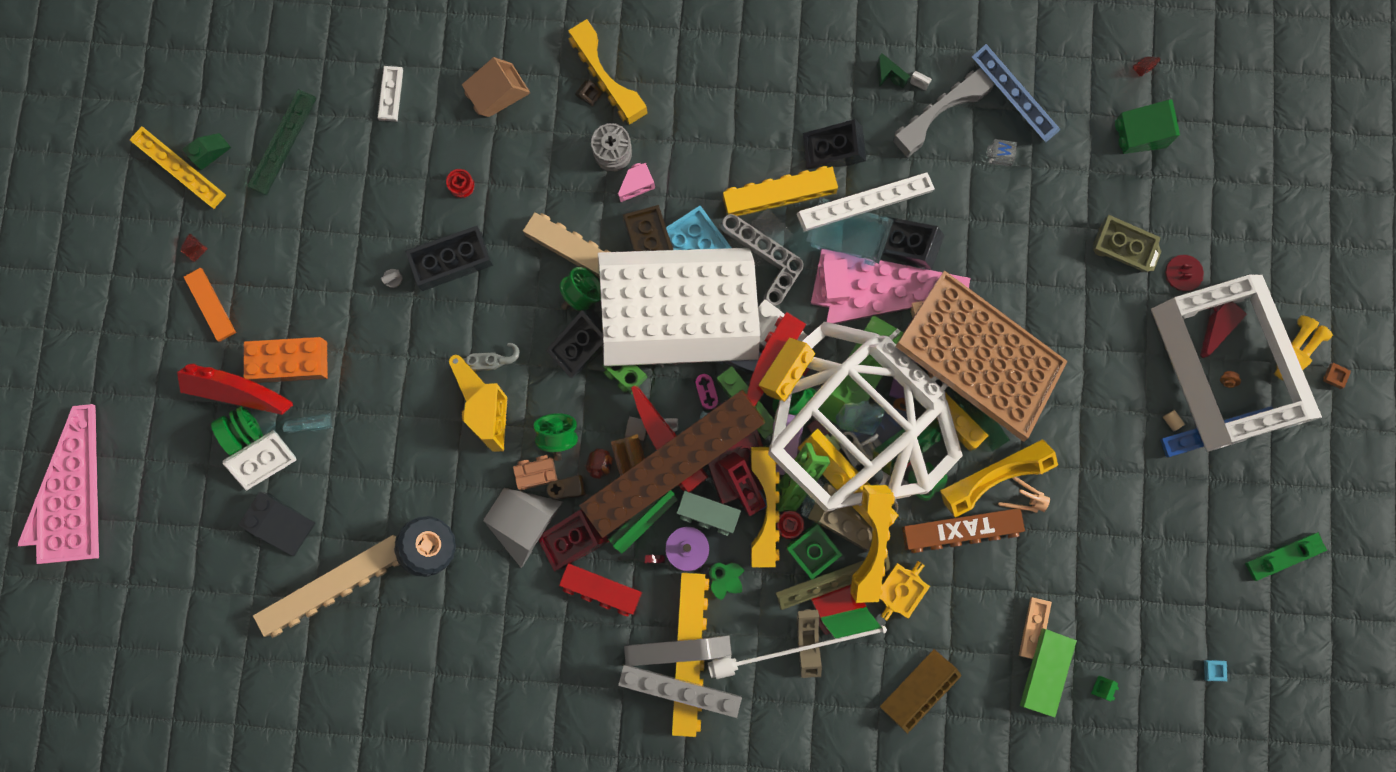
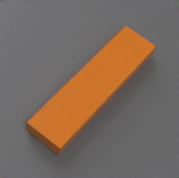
[184,268,236,342]

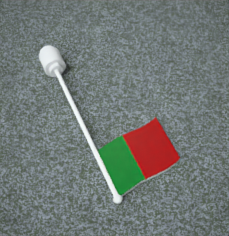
[708,585,887,679]

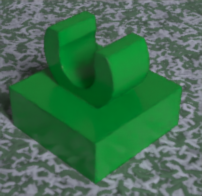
[1091,675,1119,702]

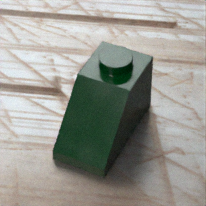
[182,133,231,170]

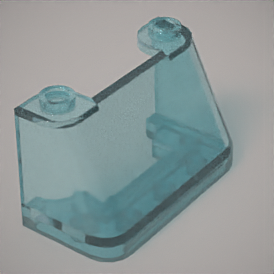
[806,197,894,266]

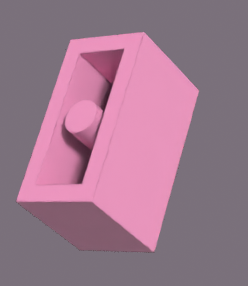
[819,259,850,303]

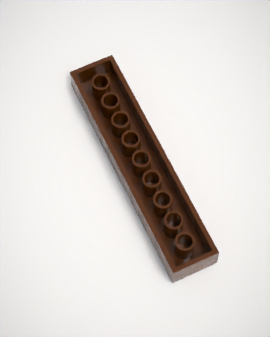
[579,389,766,538]

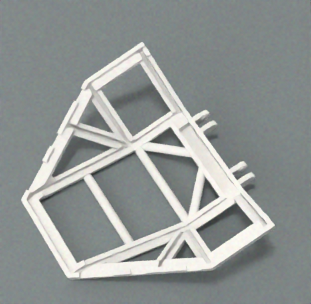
[768,322,963,512]

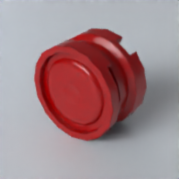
[446,169,475,198]
[776,511,804,539]

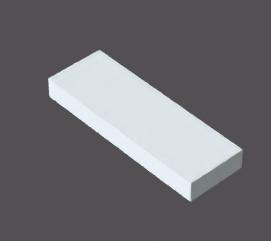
[378,66,403,122]

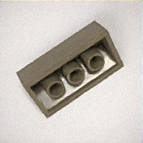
[808,483,872,552]

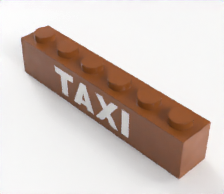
[902,508,1025,553]

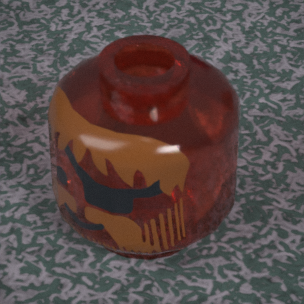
[585,449,613,479]

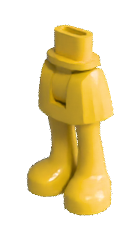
[1274,315,1333,381]

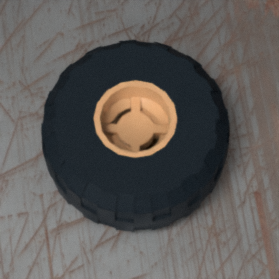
[394,516,456,577]

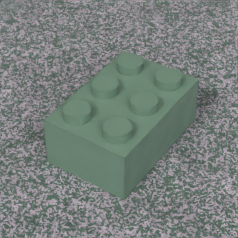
[677,491,741,536]

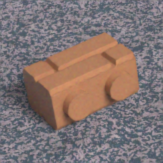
[513,455,558,491]

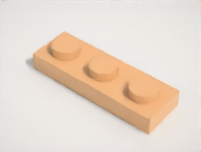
[1019,597,1052,659]

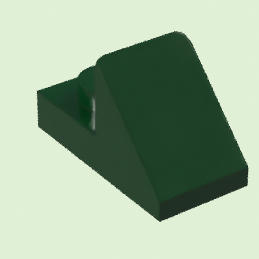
[877,53,910,88]

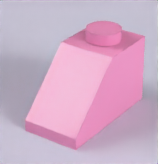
[618,163,655,202]

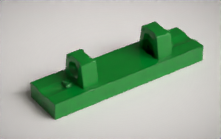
[1245,532,1327,581]

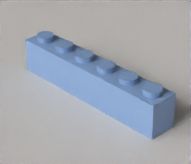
[972,44,1060,142]

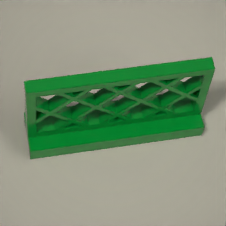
[609,490,678,554]

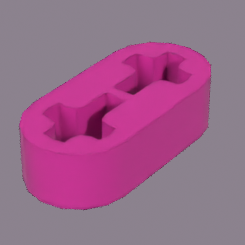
[696,374,718,410]

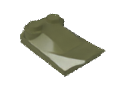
[1093,215,1161,272]

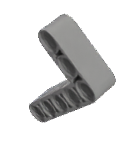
[720,214,803,306]
[624,635,732,666]

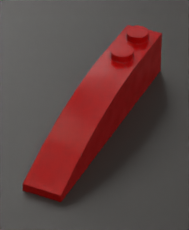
[746,312,806,406]
[177,364,293,415]
[631,385,709,492]

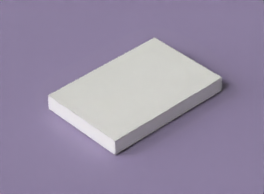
[223,430,296,491]

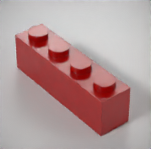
[559,563,642,617]

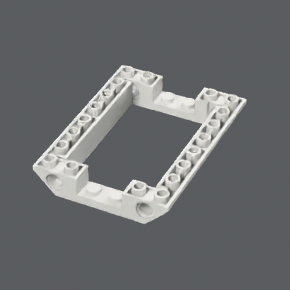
[1151,275,1322,452]

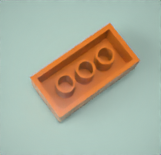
[244,337,328,383]

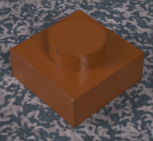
[1323,363,1351,389]

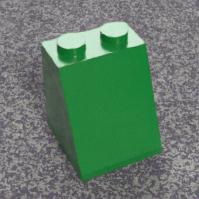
[1115,99,1180,154]

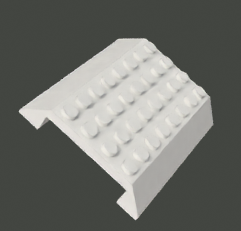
[598,248,760,366]

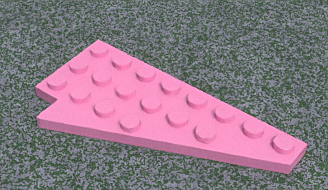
[811,249,970,324]
[18,404,99,564]

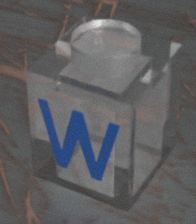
[986,139,1017,166]

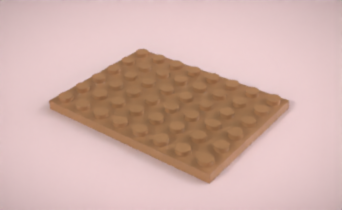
[895,270,1067,442]

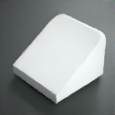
[910,71,932,90]

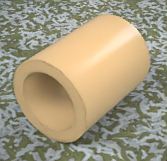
[1163,410,1185,432]

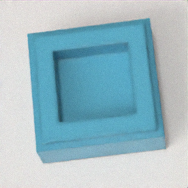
[1204,660,1227,681]

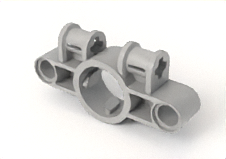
[839,431,908,513]

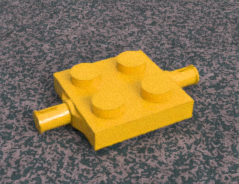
[880,561,930,621]

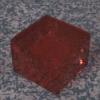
[181,233,208,262]

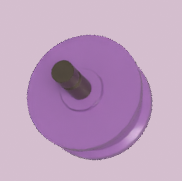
[666,527,709,571]

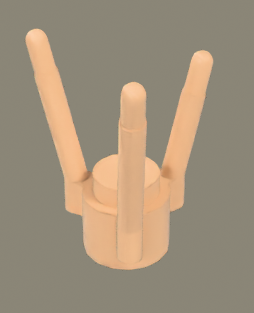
[998,477,1050,513]

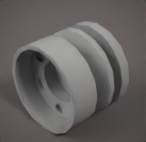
[591,123,632,171]

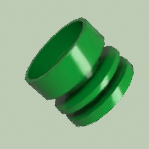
[211,406,263,456]

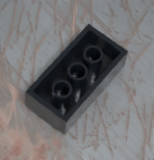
[405,225,493,291]

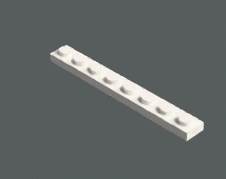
[796,173,935,232]

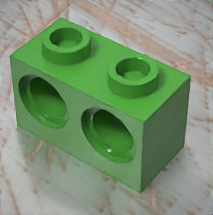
[602,364,647,394]

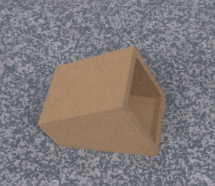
[462,57,530,117]

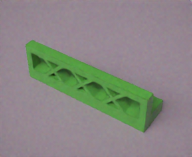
[776,443,830,512]

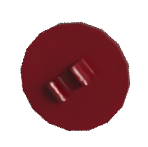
[1165,255,1204,292]

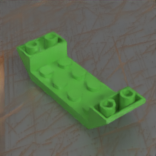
[818,315,904,431]

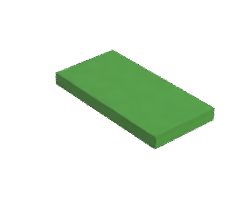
[1020,628,1077,717]

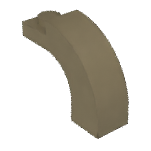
[797,609,822,678]

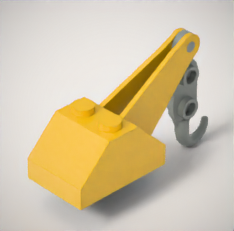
[449,343,520,452]

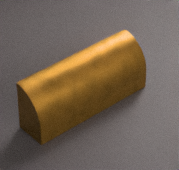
[880,649,962,734]

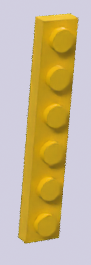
[130,126,226,209]

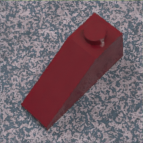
[1200,301,1247,358]
[718,452,766,516]

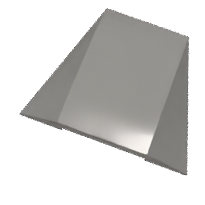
[483,488,563,568]

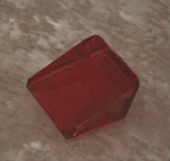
[1133,56,1161,77]

